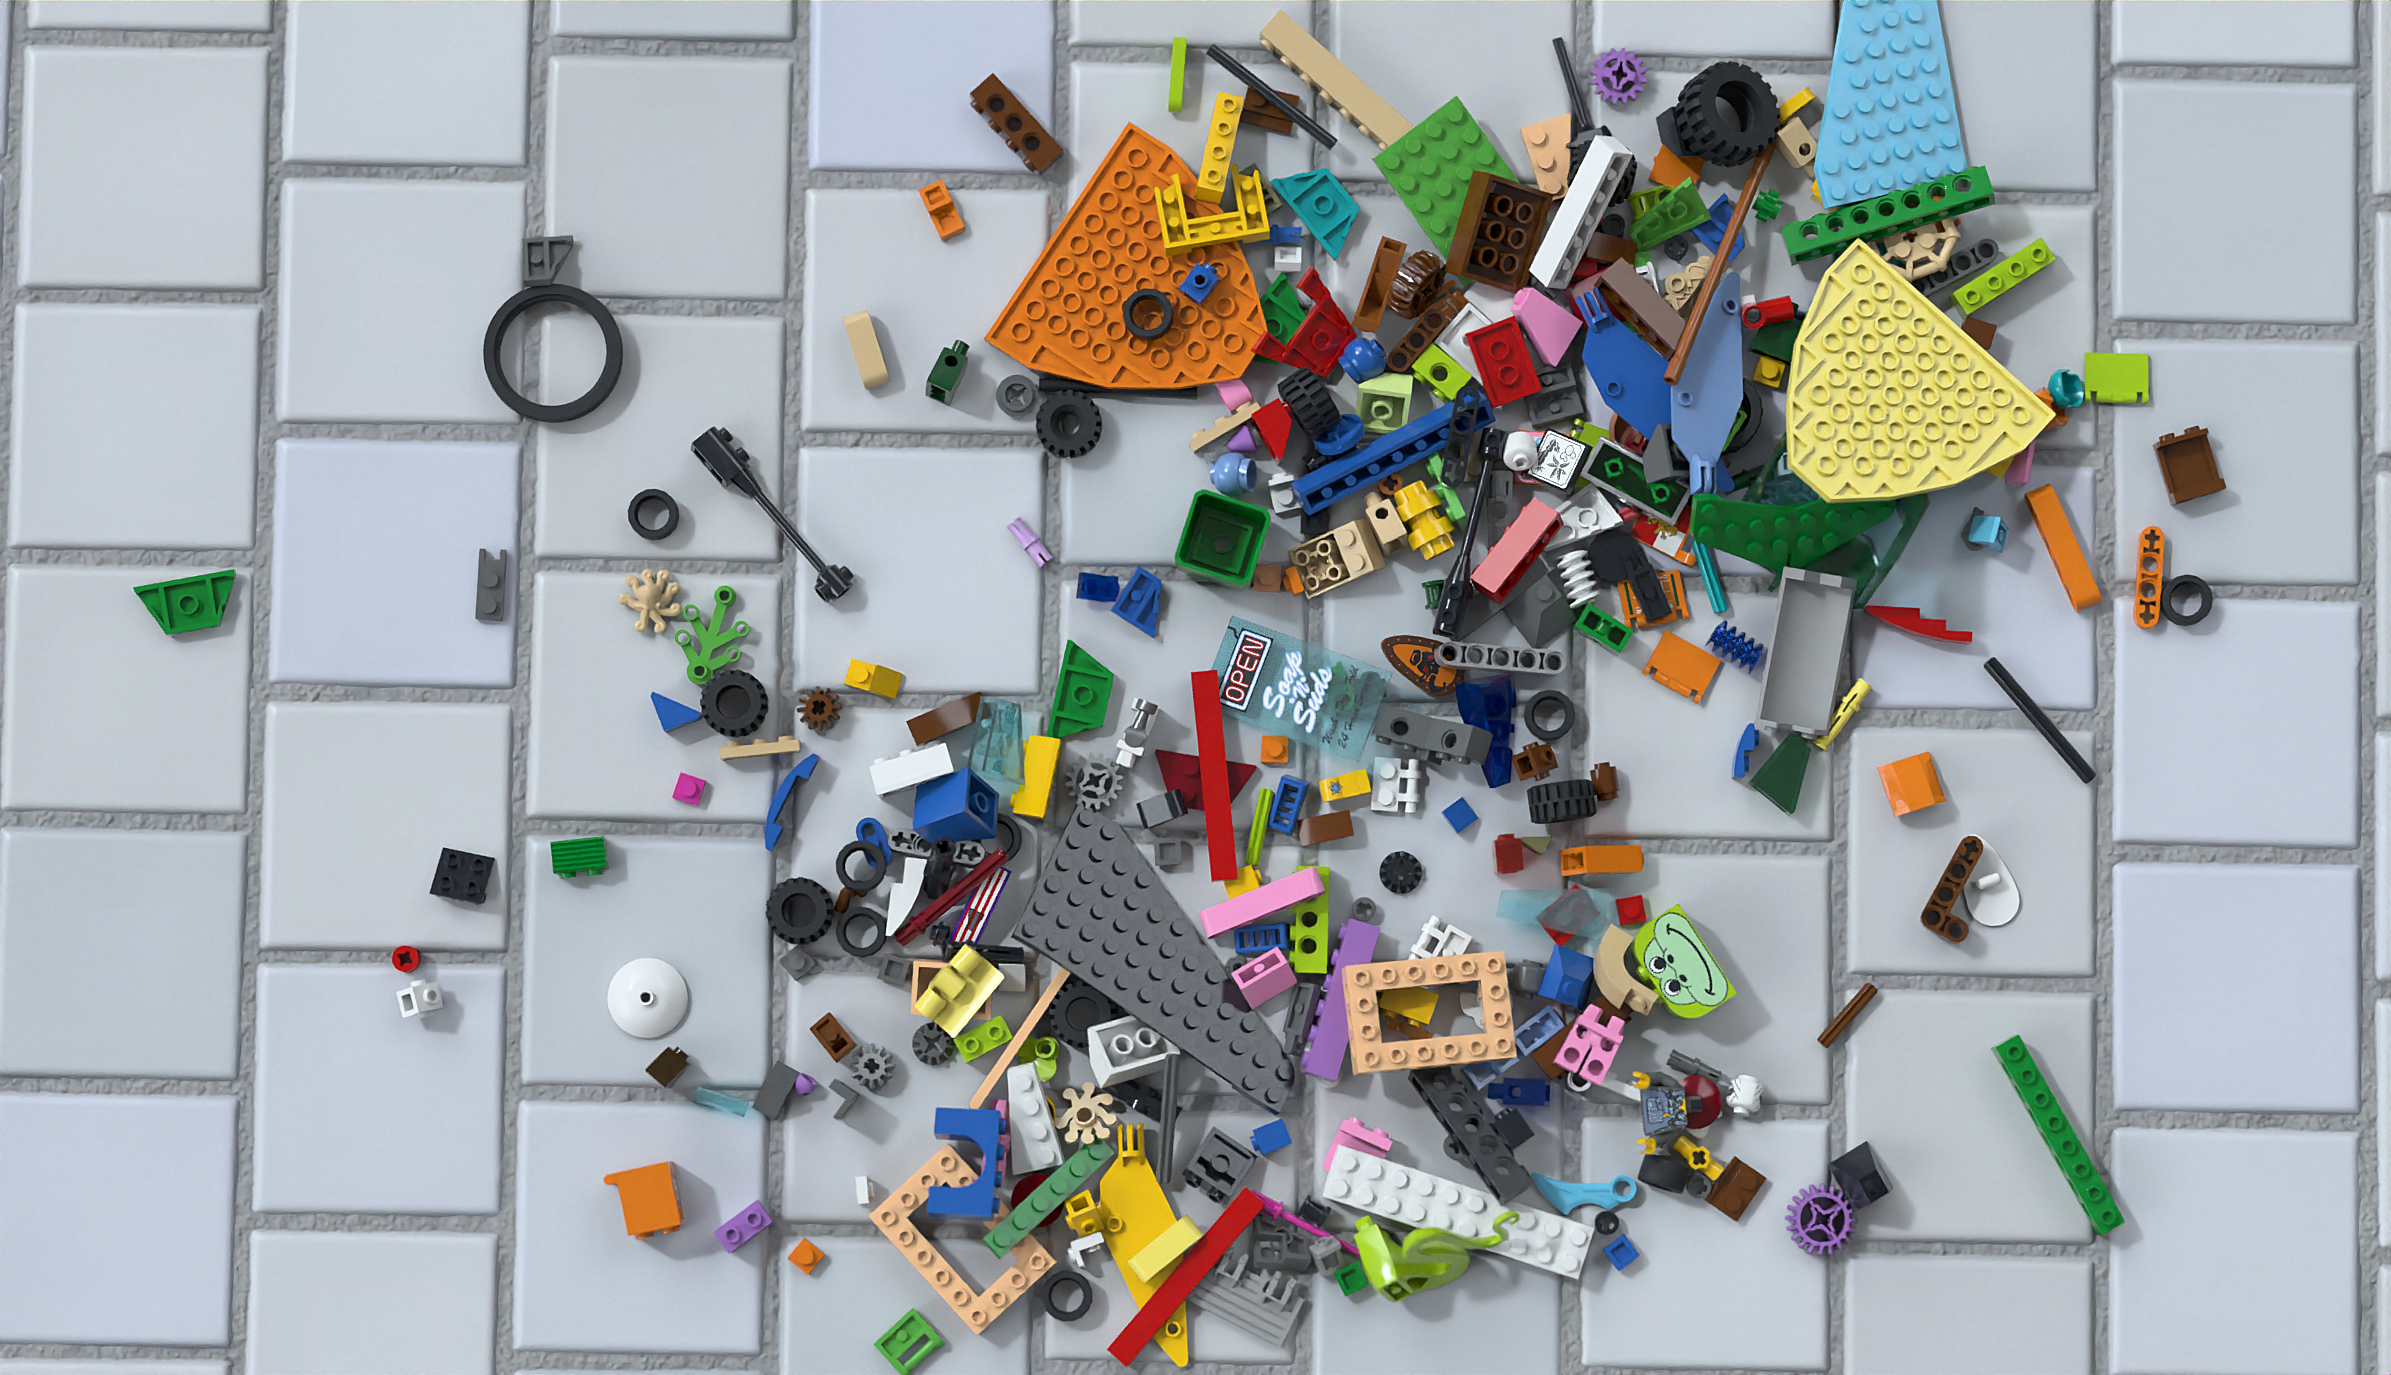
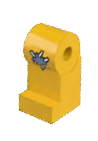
[1318,768,1372,803]

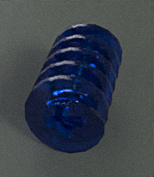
[1704,620,1764,674]

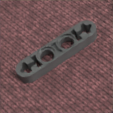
[888,828,988,869]

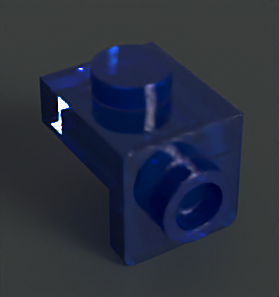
[1076,572,1120,603]

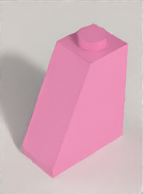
[1511,287,1583,367]

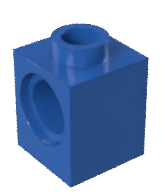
[1250,1118,1292,1155]

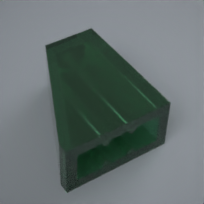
[1748,732,1811,816]

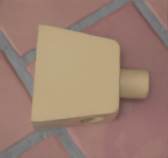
[1774,117,1818,177]
[1363,491,1409,557]

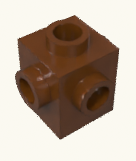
[1511,741,1558,782]

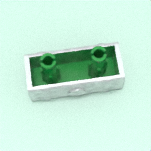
[1580,436,1690,526]

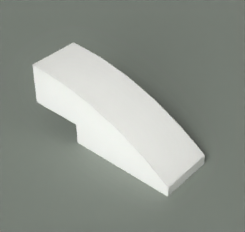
[886,857,927,937]

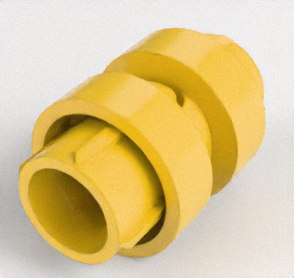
[1394,480,1456,561]

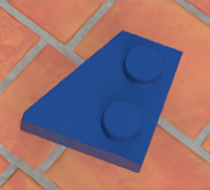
[1110,566,1161,638]

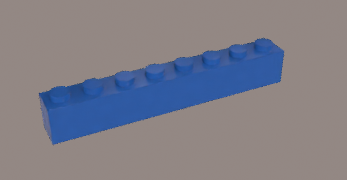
[1290,389,1496,515]

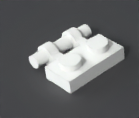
[1371,757,1421,813]
[1408,915,1472,960]

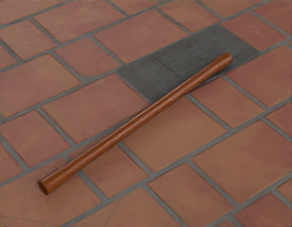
[1663,142,1776,386]

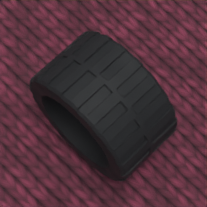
[1720,377,1763,455]

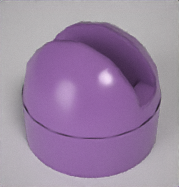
[794,1072,818,1096]

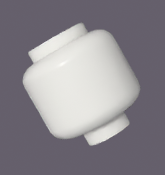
[1503,432,1537,471]

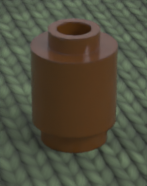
[1590,762,1620,802]

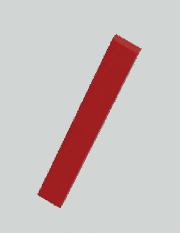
[1191,670,1238,882]
[1107,1187,1267,1367]

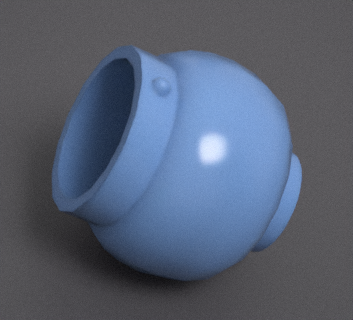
[1210,452,1257,497]

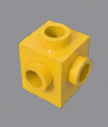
[1064,1190,1105,1239]

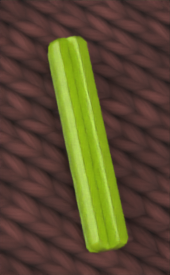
[1245,788,1274,867]

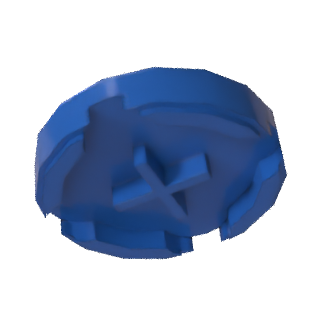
[1314,414,1365,455]

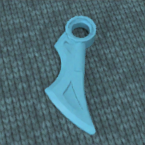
[1531,1173,1637,1215]

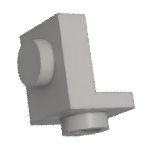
[1308,1236,1347,1278]

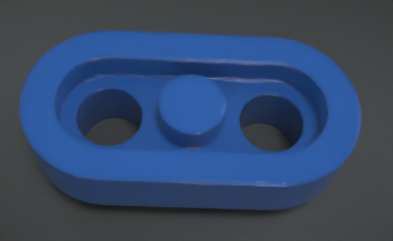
[856,817,893,869]

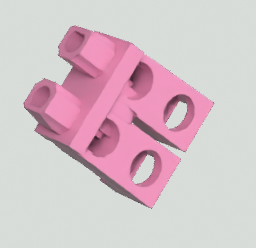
[1553,1004,1625,1087]

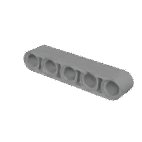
[1434,641,1567,677]

